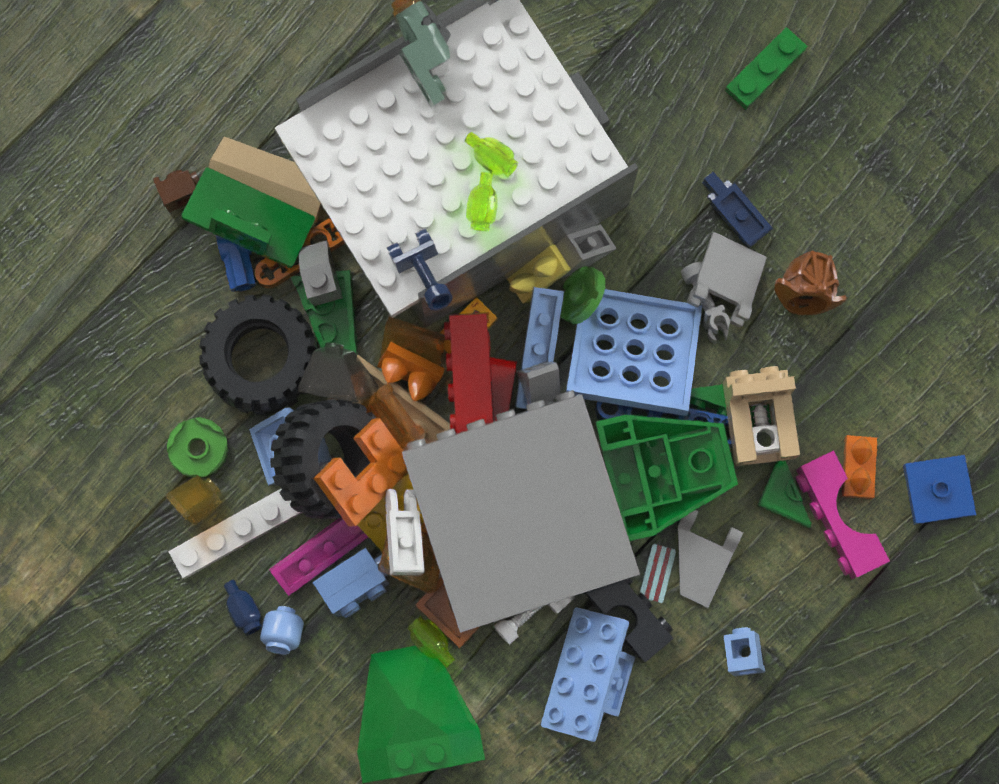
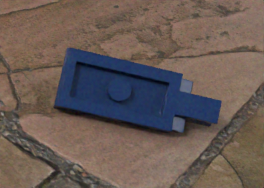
[702,172,773,248]

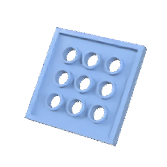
[566,289,702,416]

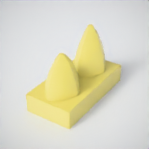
[507,245,571,304]

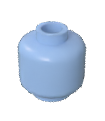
[260,606,304,655]

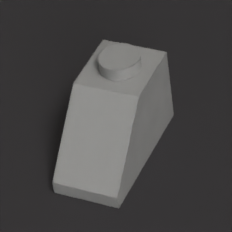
[555,224,616,279]
[299,240,343,306]

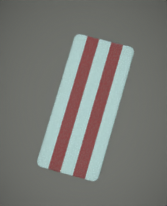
[640,544,676,603]

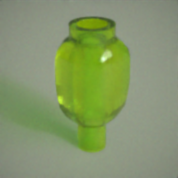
[464,132,519,177]
[466,172,498,231]
[407,616,455,668]

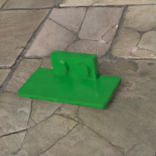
[181,167,315,268]

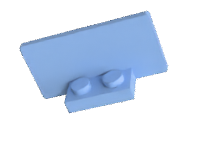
[541,607,635,742]

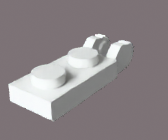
[385,489,424,575]

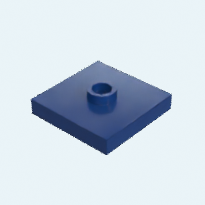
[903,455,976,525]

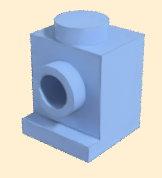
[724,627,765,677]

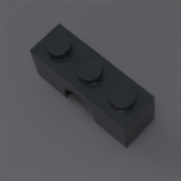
[584,578,674,663]

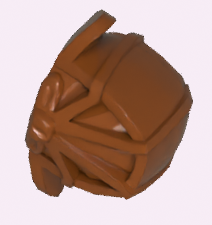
[774,250,847,315]

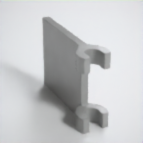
[687,232,767,328]

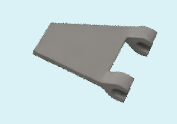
[678,510,743,608]

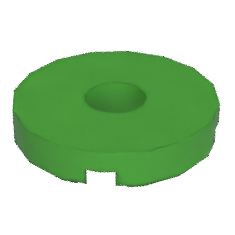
[560,266,605,325]
[167,417,229,478]

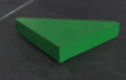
[757,460,812,529]

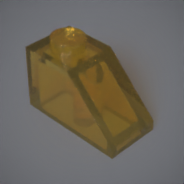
[165,475,222,526]

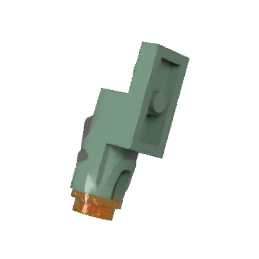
[391,0,451,108]

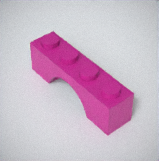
[796,451,890,580]

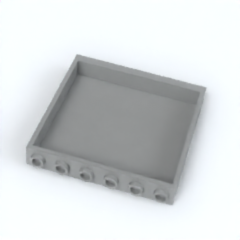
[402,390,640,633]

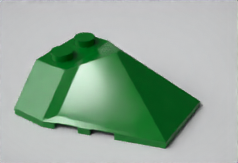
[596,415,738,541]
[357,642,485,783]

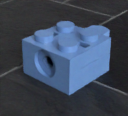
[313,548,390,618]

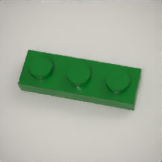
[725,27,808,110]

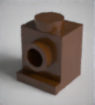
[153,170,199,213]

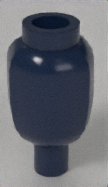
[224,580,262,636]

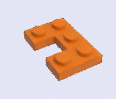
[314,418,408,527]

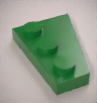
[291,270,358,364]

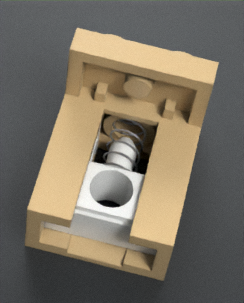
[723,366,800,466]

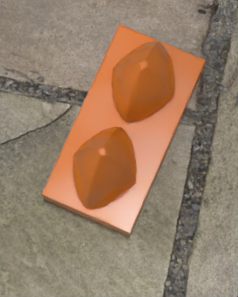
[377,342,445,402]
[842,435,877,499]

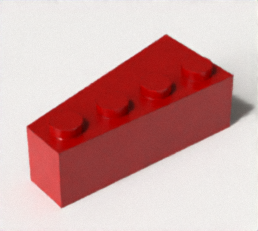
[444,312,494,434]

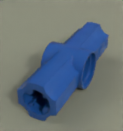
[216,235,257,292]

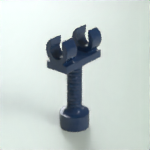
[386,228,453,311]

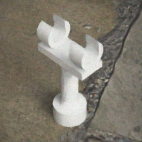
[493,596,575,645]

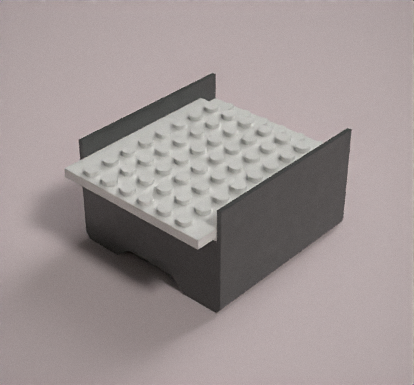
[275,0,638,328]

